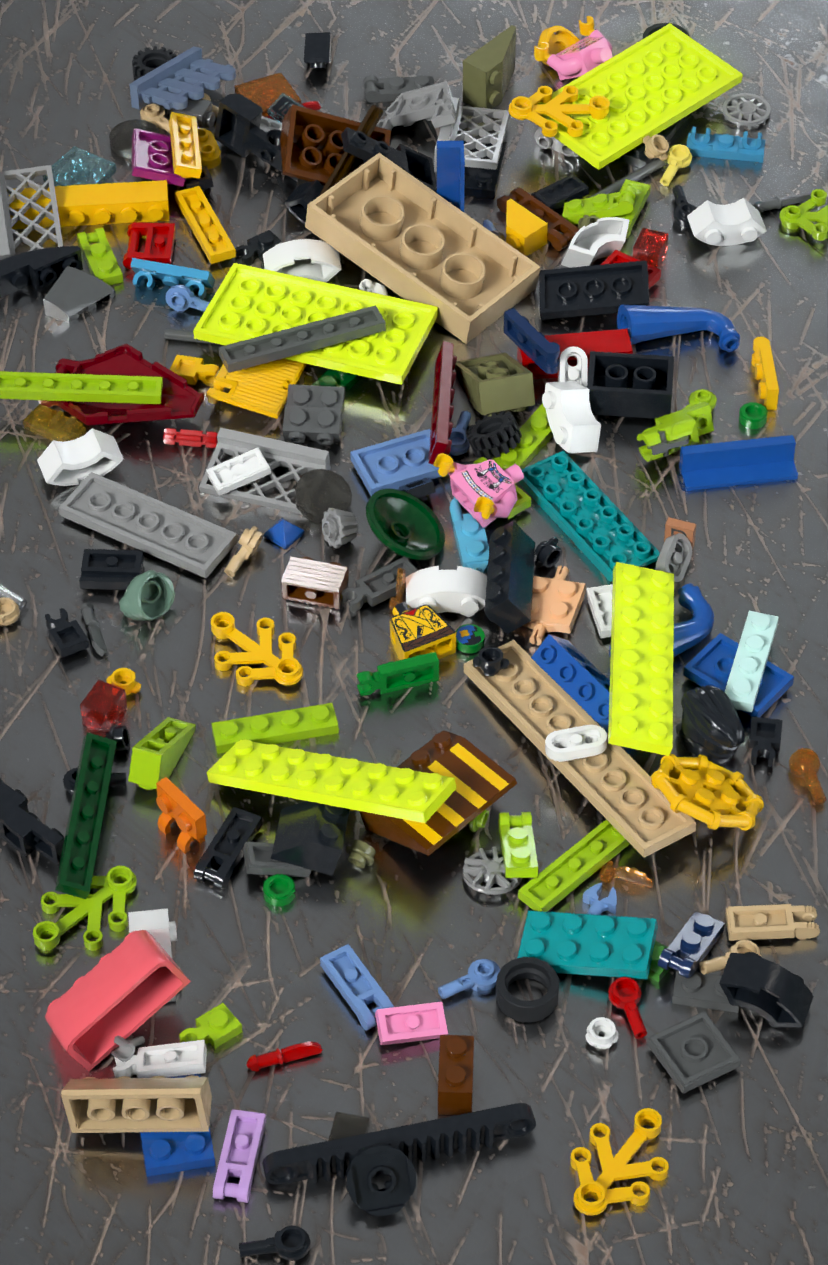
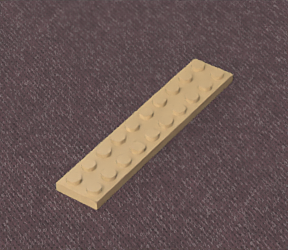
[464,640,696,858]

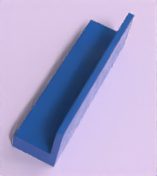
[437,140,465,212]
[679,435,798,491]

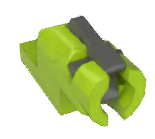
[637,402,714,462]

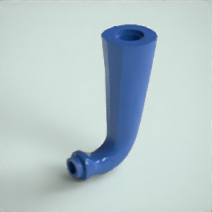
[617,305,740,352]
[609,583,714,658]

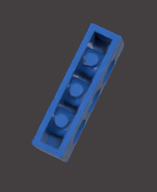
[531,634,610,733]

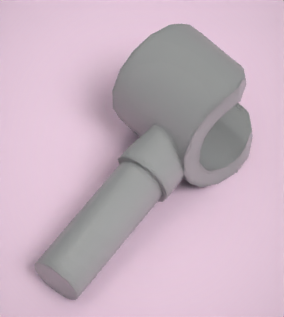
[111,1036,145,1062]

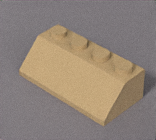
[61,1075,212,1133]

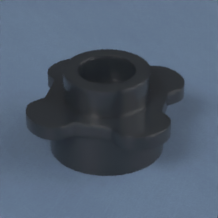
[534,537,562,568]
[473,646,509,676]

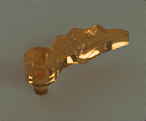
[389,568,406,610]
[599,861,653,888]

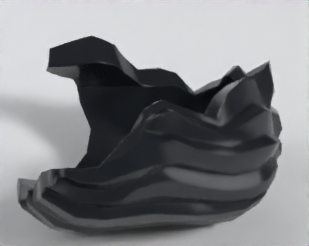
[676,685,745,767]

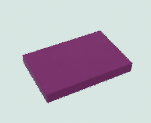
[132,128,185,186]

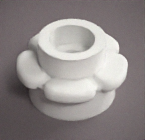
[585,1017,619,1049]

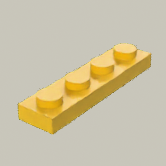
[169,112,202,179]
[175,186,236,264]

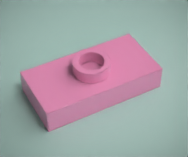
[375,1002,448,1045]

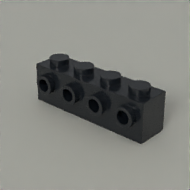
[484,521,535,634]

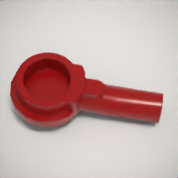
[608,977,647,1039]

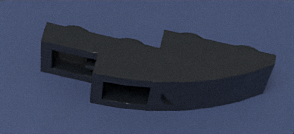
[0,246,83,298]
[0,778,65,865]

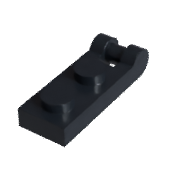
[194,807,263,889]

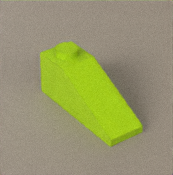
[128,717,196,790]

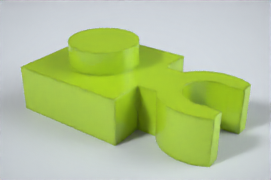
[179,1003,243,1049]

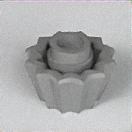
[321,508,358,549]

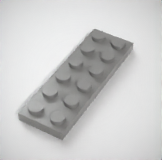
[59,472,238,578]

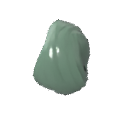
[119,570,175,621]

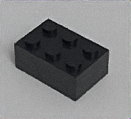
[587,351,674,419]

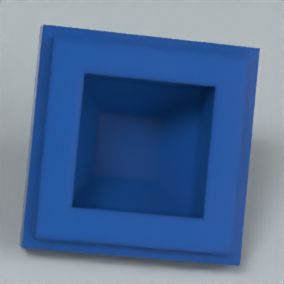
[264,517,305,550]

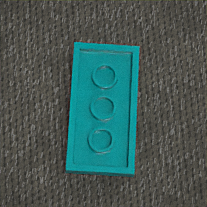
[517,911,658,979]

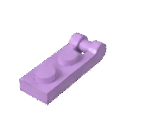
[213,1109,266,1203]

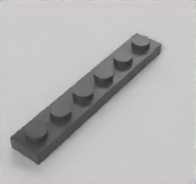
[219,305,386,373]

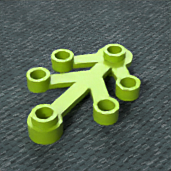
[779,189,828,241]
[33,866,137,951]

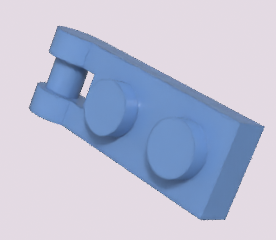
[320,944,394,1031]

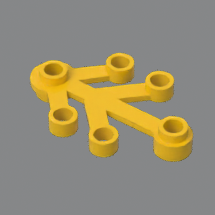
[508,85,610,137]
[211,612,303,686]
[570,1108,669,1216]

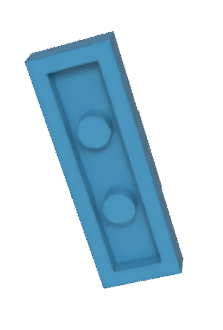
[686,127,765,163]
[130,258,215,299]

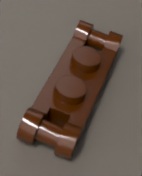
[497,187,579,251]

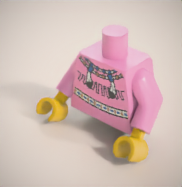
[534,16,613,80]
[433,453,524,528]

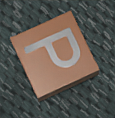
[664,517,697,550]

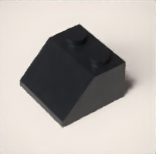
[271,801,350,875]

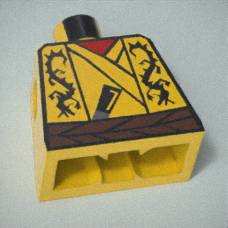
[390,602,456,660]

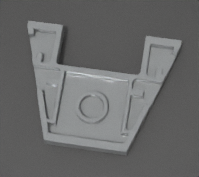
[376,81,457,130]

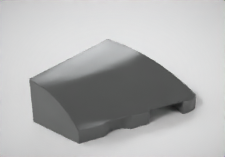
[43,266,116,322]

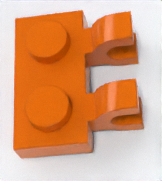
[156,777,207,854]

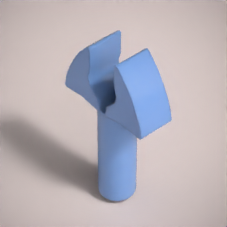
[583,882,617,915]

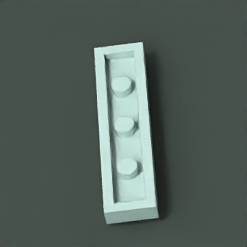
[724,610,779,712]

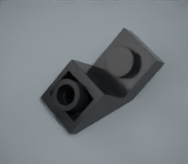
[304,32,333,68]

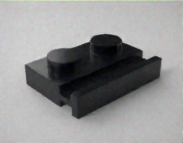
[79,549,144,590]

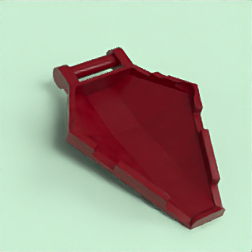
[38,343,204,425]

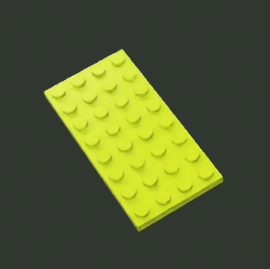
[537,23,743,170]
[193,263,438,385]

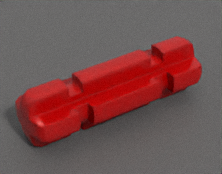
[163,428,218,449]

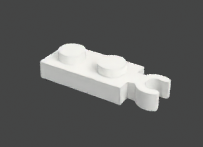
[113,1040,207,1078]

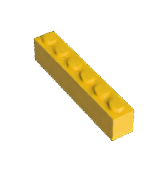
[9,180,169,229]

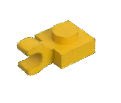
[169,355,219,387]

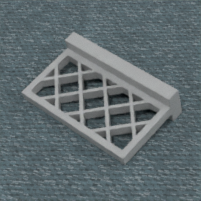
[434,97,510,172]
[0,165,63,260]
[199,427,331,516]

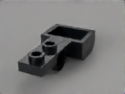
[214,93,300,182]
[341,127,437,193]

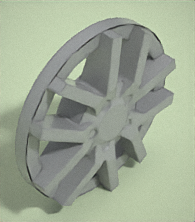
[723,93,771,129]
[462,847,522,895]

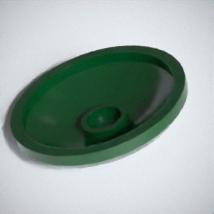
[366,489,445,560]

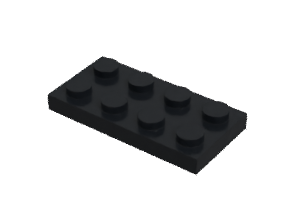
[539,260,650,320]

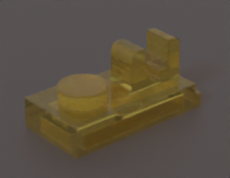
[23,404,86,442]

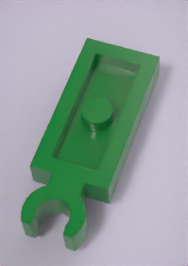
[357,652,439,696]

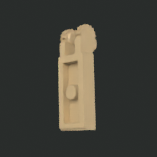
[725,904,820,941]

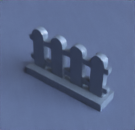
[129,46,236,110]

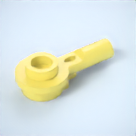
[660,144,692,186]

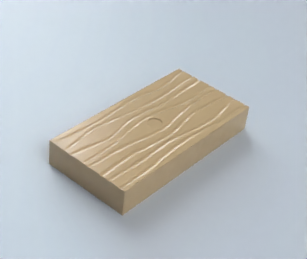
[305,153,540,344]

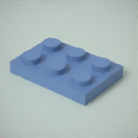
[350,429,448,496]

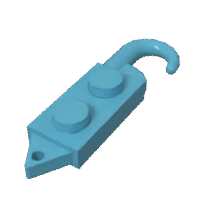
[449,497,489,574]

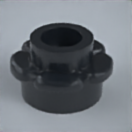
[105,725,130,755]

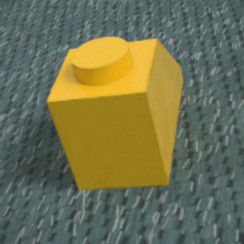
[506,198,548,257]

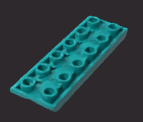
[519,450,660,582]

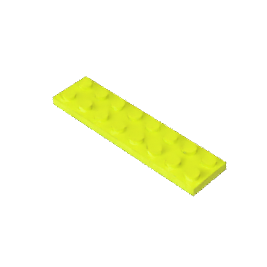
[608,562,674,756]
[207,740,457,823]

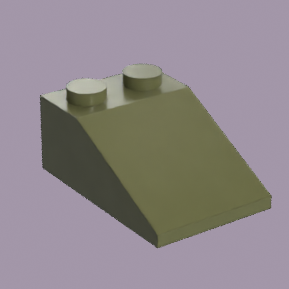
[463,25,516,109]
[454,353,535,417]

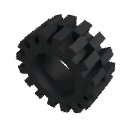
[132,46,176,81]
[466,411,522,460]

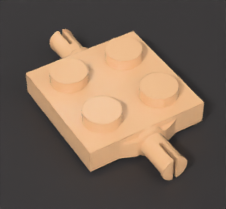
[523,565,586,646]

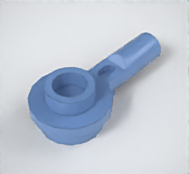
[165,285,210,312]
[449,411,471,456]
[438,959,500,999]

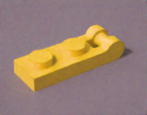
[751,336,779,410]

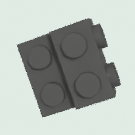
[282,384,345,445]

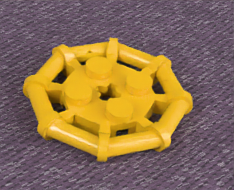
[651,754,764,831]

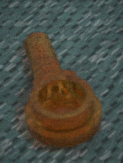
[789,748,827,805]

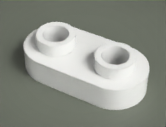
[558,346,588,388]
[545,725,607,762]

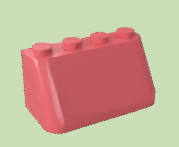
[45,930,191,1072]

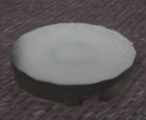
[109,119,160,159]
[294,469,352,524]

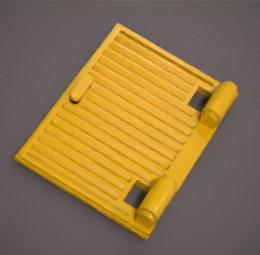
[206,358,307,419]

